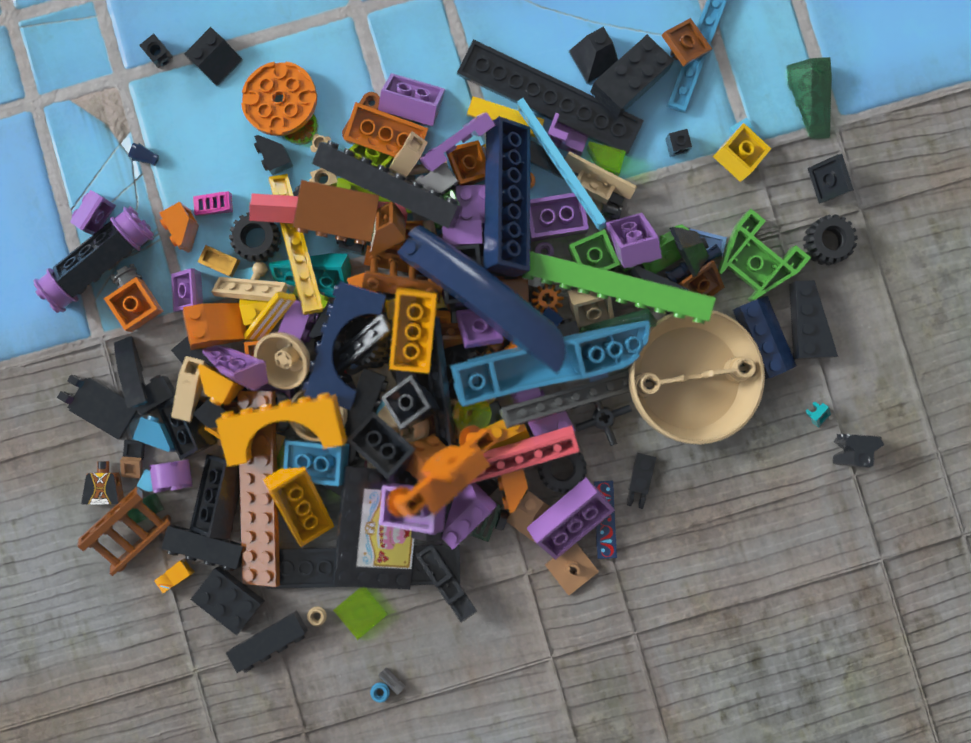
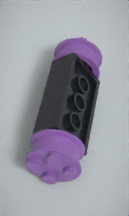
[33,206,154,313]

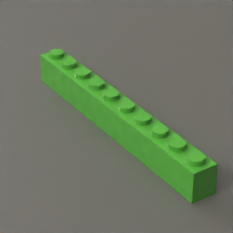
[522,251,716,324]

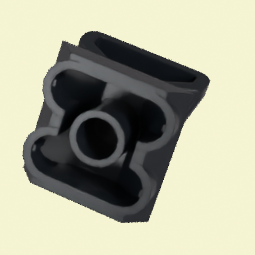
[832,434,885,467]

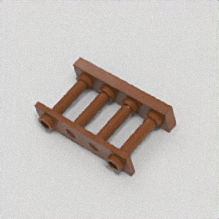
[362,245,443,301]
[78,487,171,576]

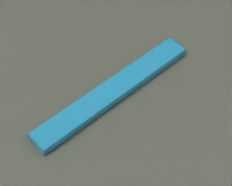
[517,98,606,230]

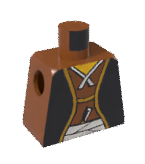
[81,461,124,505]

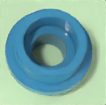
[370,682,390,703]

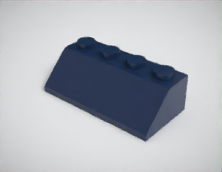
[733,296,797,379]

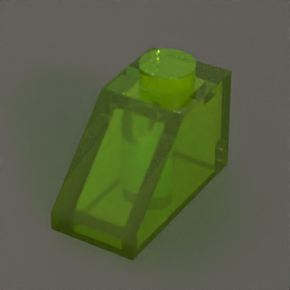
[586,141,626,176]

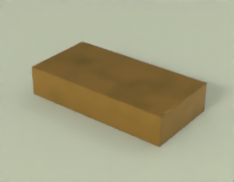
[198,245,240,278]

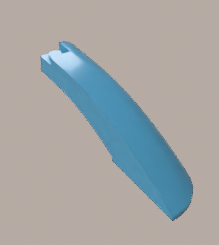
[451,320,649,406]

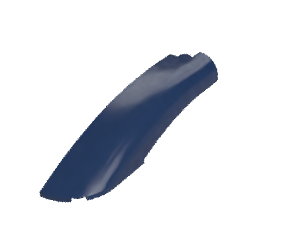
[397,225,566,374]

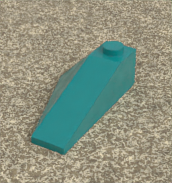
[269,253,352,298]

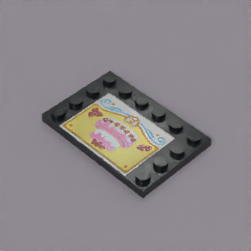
[332,466,416,590]

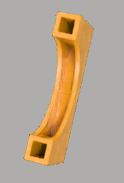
[216,393,347,466]

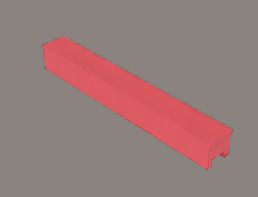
[249,193,407,230]

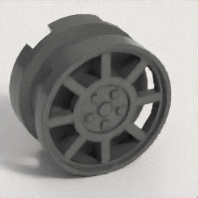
[110,264,143,289]

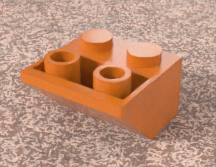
[159,202,199,253]
[497,468,528,513]

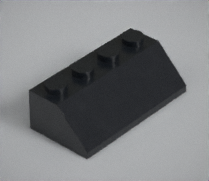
[190,454,240,539]

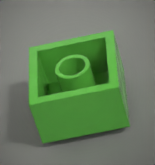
[568,229,621,271]

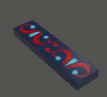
[593,480,617,559]

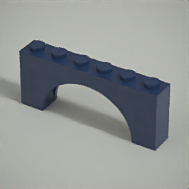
[303,281,387,410]

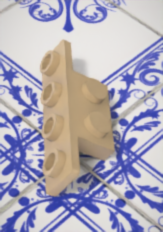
[565,152,637,204]

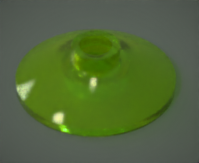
[453,400,491,431]

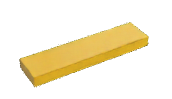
[467,96,545,138]

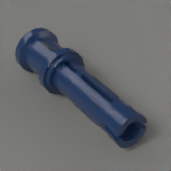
[665,244,723,283]

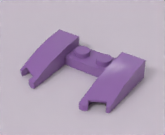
[419,112,495,171]

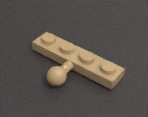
[211,261,288,301]

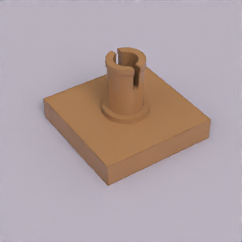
[545,543,599,595]

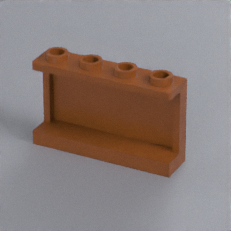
[293,180,379,245]

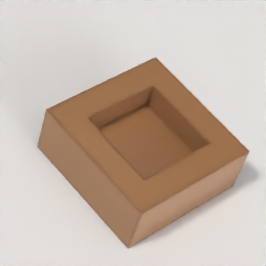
[120,457,143,479]

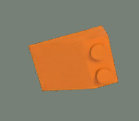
[183,303,247,350]

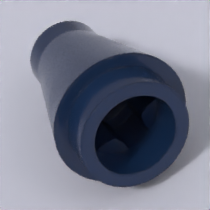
[128,143,159,166]

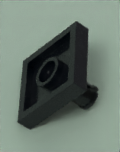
[807,154,854,204]

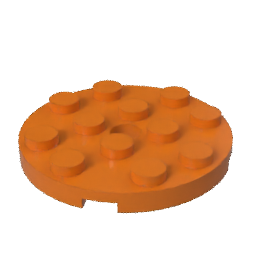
[241,61,317,136]

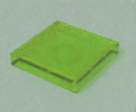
[333,587,388,640]

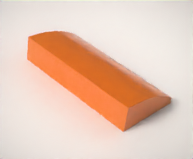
[343,102,428,165]

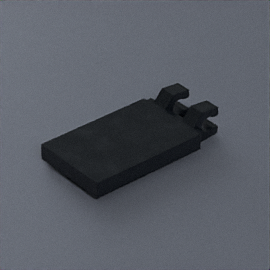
[57,375,137,440]

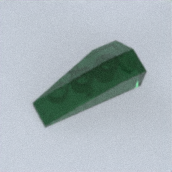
[786,57,832,139]

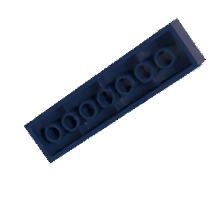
[484,116,530,277]

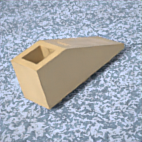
[171,356,207,422]

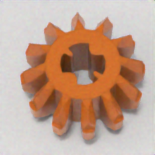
[531,283,564,314]

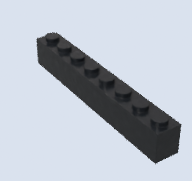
[312,140,463,229]

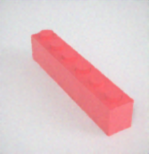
[470,425,580,484]

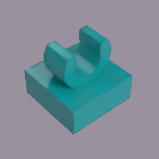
[806,402,831,428]

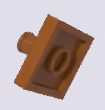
[661,18,712,67]

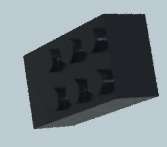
[590,34,674,118]

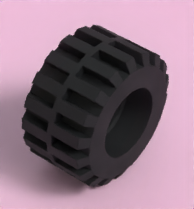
[229,212,281,262]
[803,214,858,266]
[344,317,393,368]
[538,452,587,493]

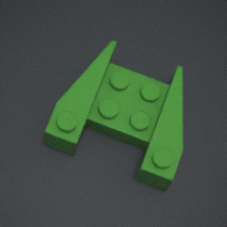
[718,209,811,301]

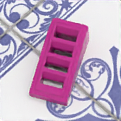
[193,191,233,216]

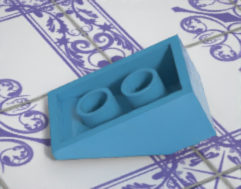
[283,440,349,486]

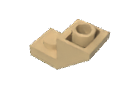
[389,132,428,176]

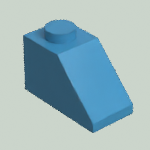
[133,415,175,452]

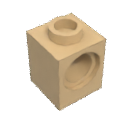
[309,168,338,187]

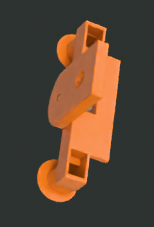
[387,425,497,517]

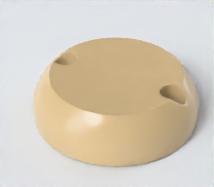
[628,310,765,444]

